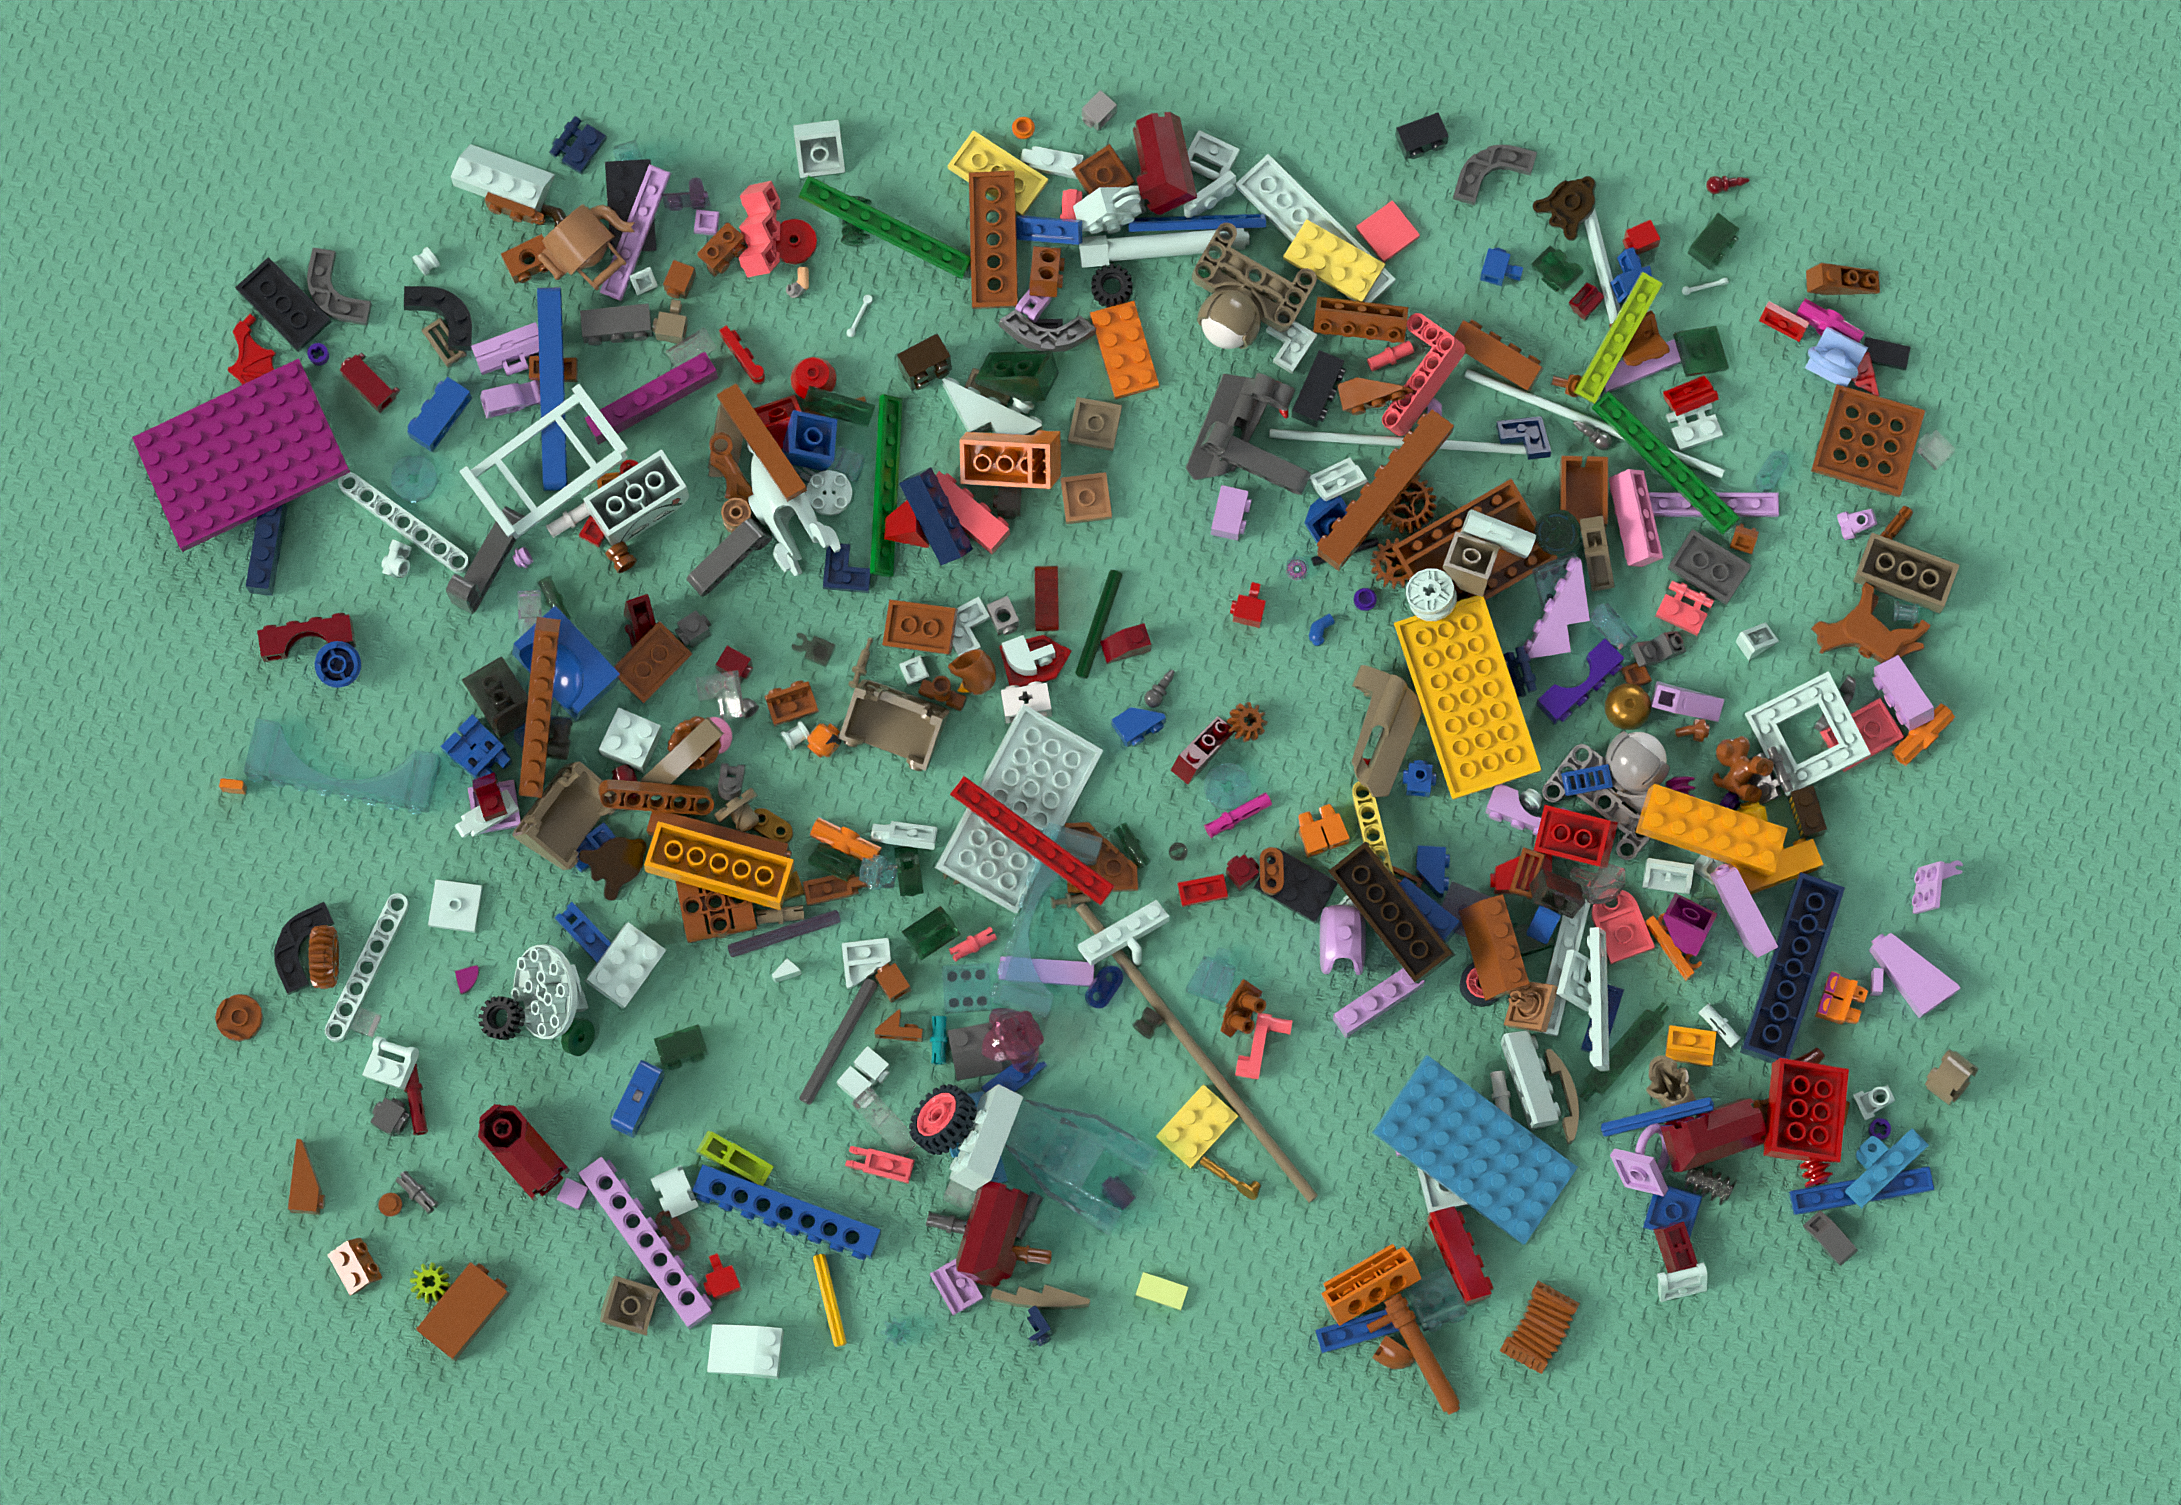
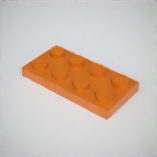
[1090,301,1159,400]

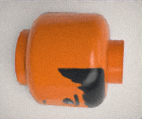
[807,723,842,758]

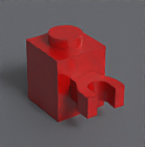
[1230,582,1266,628]
[703,1253,742,1300]

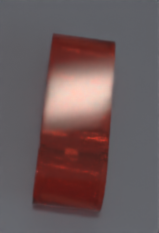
[1035,566,1059,631]

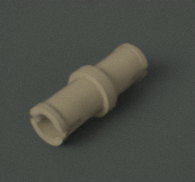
[756,905,804,925]

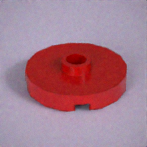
[776,219,817,265]

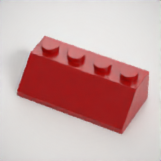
[1427,1206,1493,1307]

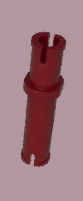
[404,1063,428,1136]

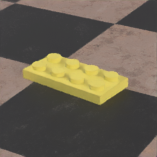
[947,130,1048,216]
[1283,219,1385,302]

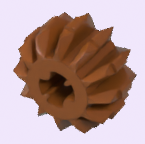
[1227,702,1267,742]

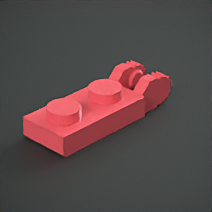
[845,1146,915,1184]

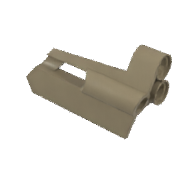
[1351,665,1423,797]

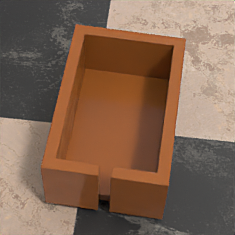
[1559,456,1608,531]

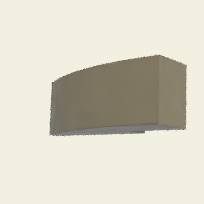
[1580,516,1615,591]

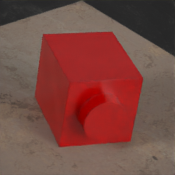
[1623,219,1661,255]

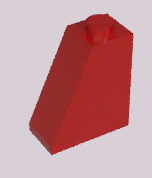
[1490,851,1552,895]

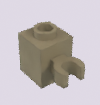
[652,299,688,345]

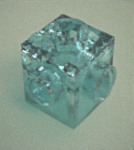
[859,855,898,890]

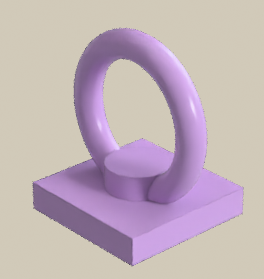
[1610,1124,1669,1196]

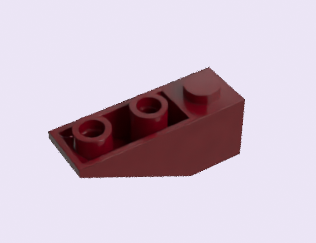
[1170,716,1235,785]

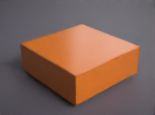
[219,778,247,795]

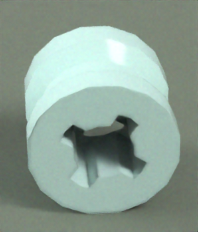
[412,247,440,276]

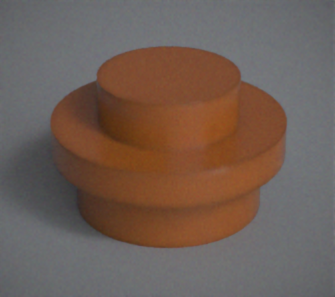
[378,1193,403,1217]

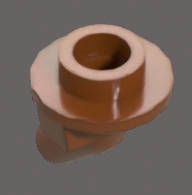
[1551,375,1582,397]
[1675,719,1709,742]

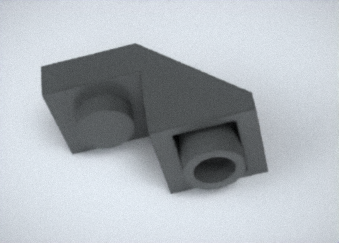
[1630,631,1686,667]
[1803,1210,1858,1266]

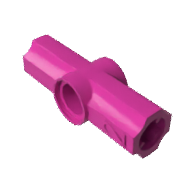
[1795,298,1865,343]

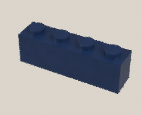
[899,467,973,566]
[246,504,288,596]

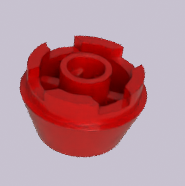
[790,357,836,401]

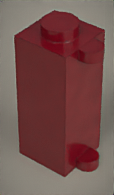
[339,353,400,414]

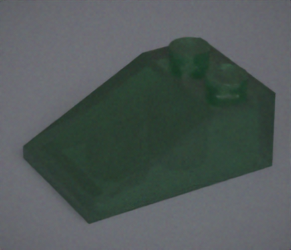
[975,351,1059,402]

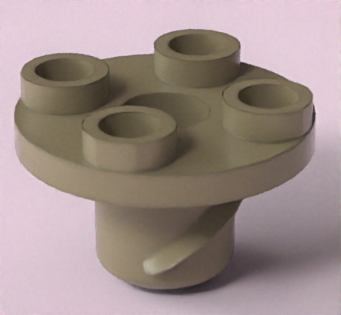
[714,788,759,832]

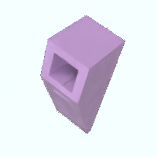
[1651,681,1725,722]

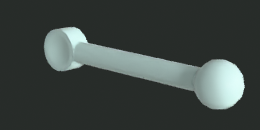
[1682,278,1729,295]
[846,295,872,337]

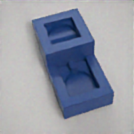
[575,823,616,872]

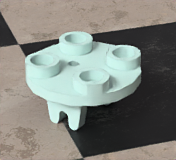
[806,470,852,516]

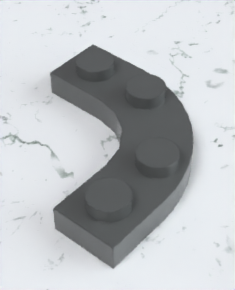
[1453,145,1537,205]
[307,247,372,326]
[999,309,1096,352]

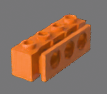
[1321,1244,1422,1326]

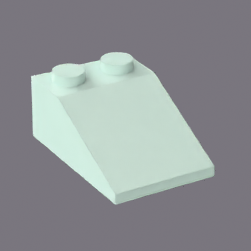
[707,1324,784,1379]

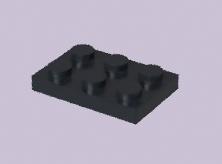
[1254,848,1338,924]

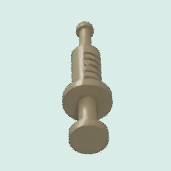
[848,637,873,688]
[1050,893,1092,909]

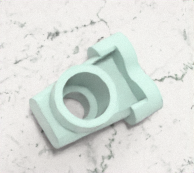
[382,539,412,578]
[1853,1085,1895,1120]

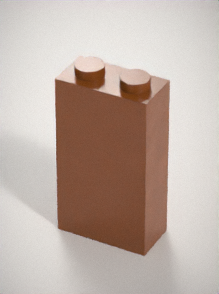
[416,1262,510,1361]

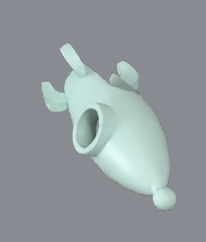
[747,444,841,576]

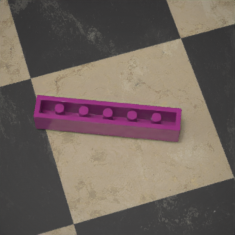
[585,352,718,445]

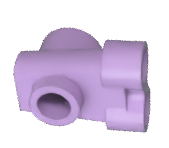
[1837,509,1877,541]

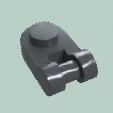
[718,763,745,800]

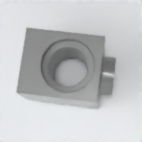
[1082,90,1117,131]
[987,596,1019,635]

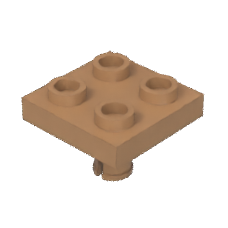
[1504,982,1558,1032]

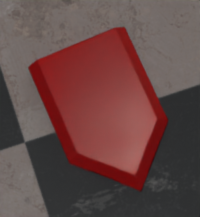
[999,635,1072,687]

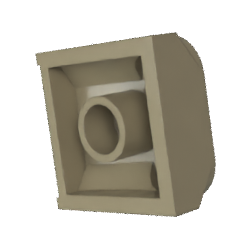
[600,1276,660,1336]

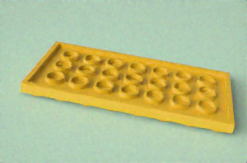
[1394,595,1542,800]

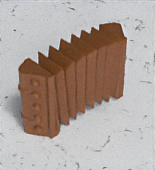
[1500,1280,1580,1374]

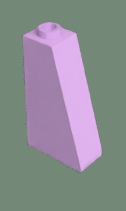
[1710,863,1778,958]
[1869,933,1960,1019]

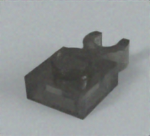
[791,633,836,667]

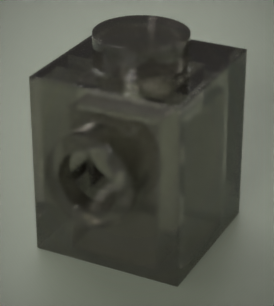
[993,486,1022,519]

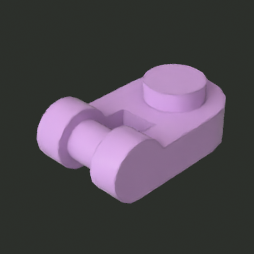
[1015,289,1052,323]

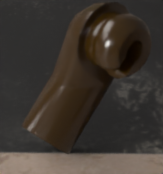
[541,204,567,228]

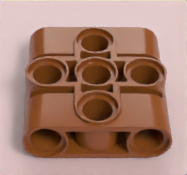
[675,881,757,943]

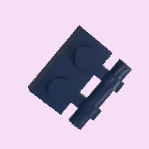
[549,116,607,175]
[1503,646,1537,699]

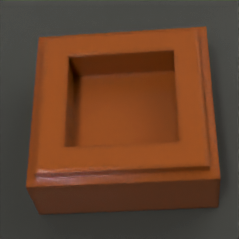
[1621,662,1652,686]

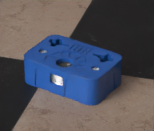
[610,1060,665,1138]

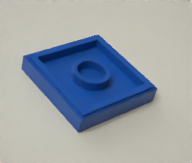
[1643,1185,1702,1238]

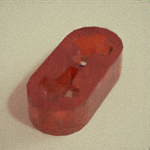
[655,1210,691,1252]

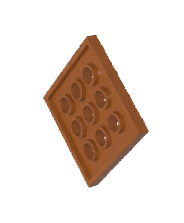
[1811,384,1925,498]

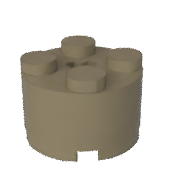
[1925,1049,1979,1106]

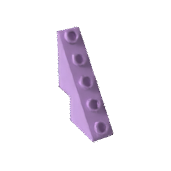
[1523,557,1590,659]

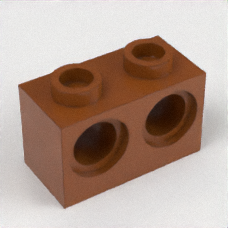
[1029,246,1065,297]

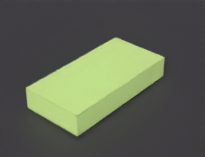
[1136,1272,1188,1311]

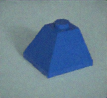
[1304,495,1347,543]

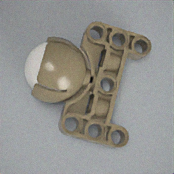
[1192,223,1317,349]

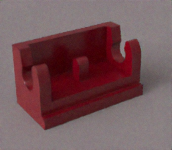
[1653,1221,1698,1273]

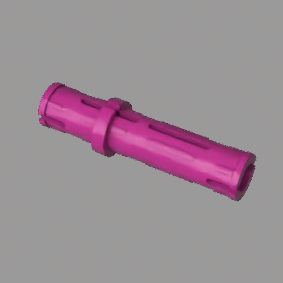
[1204,792,1272,838]

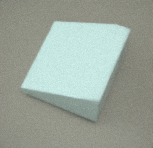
[1693,855,1724,885]
[772,959,802,983]

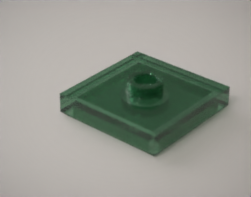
[1673,326,1729,377]

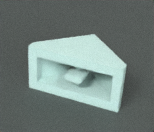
[1736,622,1779,661]

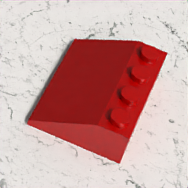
[1763,1058,1849,1163]

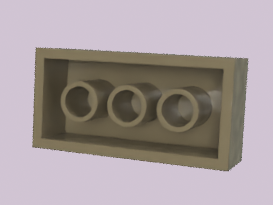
[1853,533,1959,614]

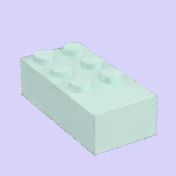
[949,1084,1023,1191]

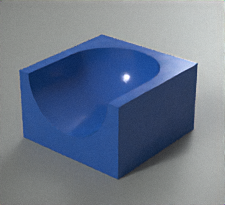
[512,606,620,722]

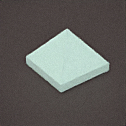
[629,267,658,296]

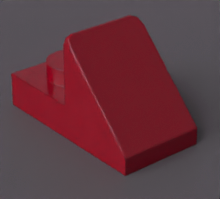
[624,594,656,643]
[473,772,508,821]

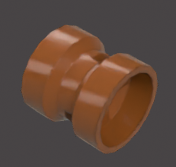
[605,541,637,574]

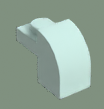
[1002,635,1055,676]

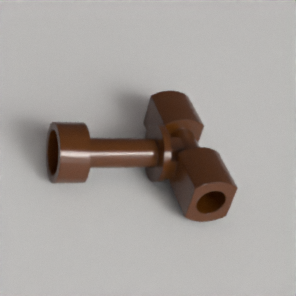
[918,676,967,712]

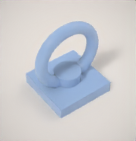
[1805,327,1868,387]

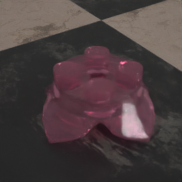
[982,1008,1044,1074]

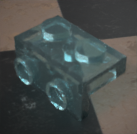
[1589,603,1638,652]

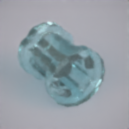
[1892,601,1919,624]

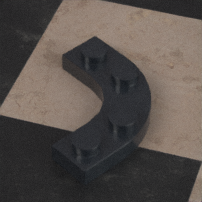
[404,286,472,351]
[274,902,334,995]

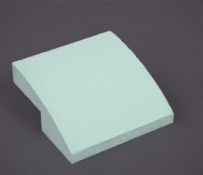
[1309,457,1368,501]

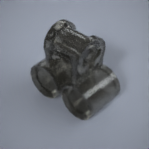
[547,715,573,761]

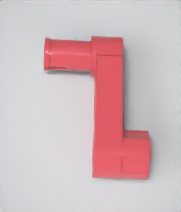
[1235,1013,1293,1080]

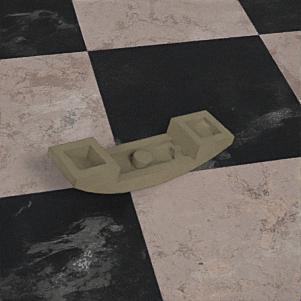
[1544,1049,1579,1144]

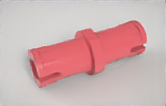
[1367,340,1414,372]
[949,927,997,962]

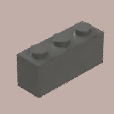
[580,303,653,346]

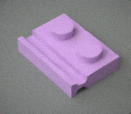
[930,1259,983,1316]

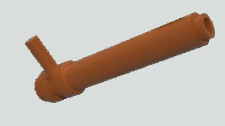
[1366,1293,1460,1415]

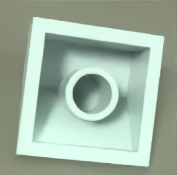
[793,120,845,178]

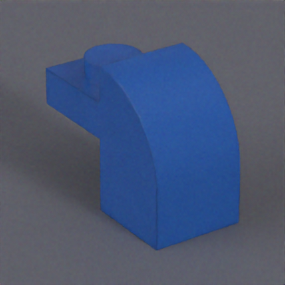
[1610,247,1652,303]

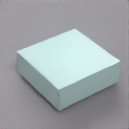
[899,655,930,687]

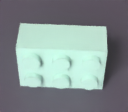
[584,922,666,1008]

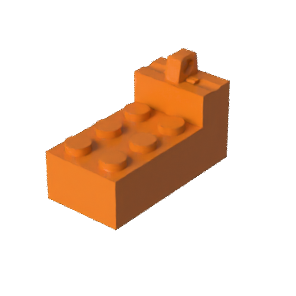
[960,430,1061,489]

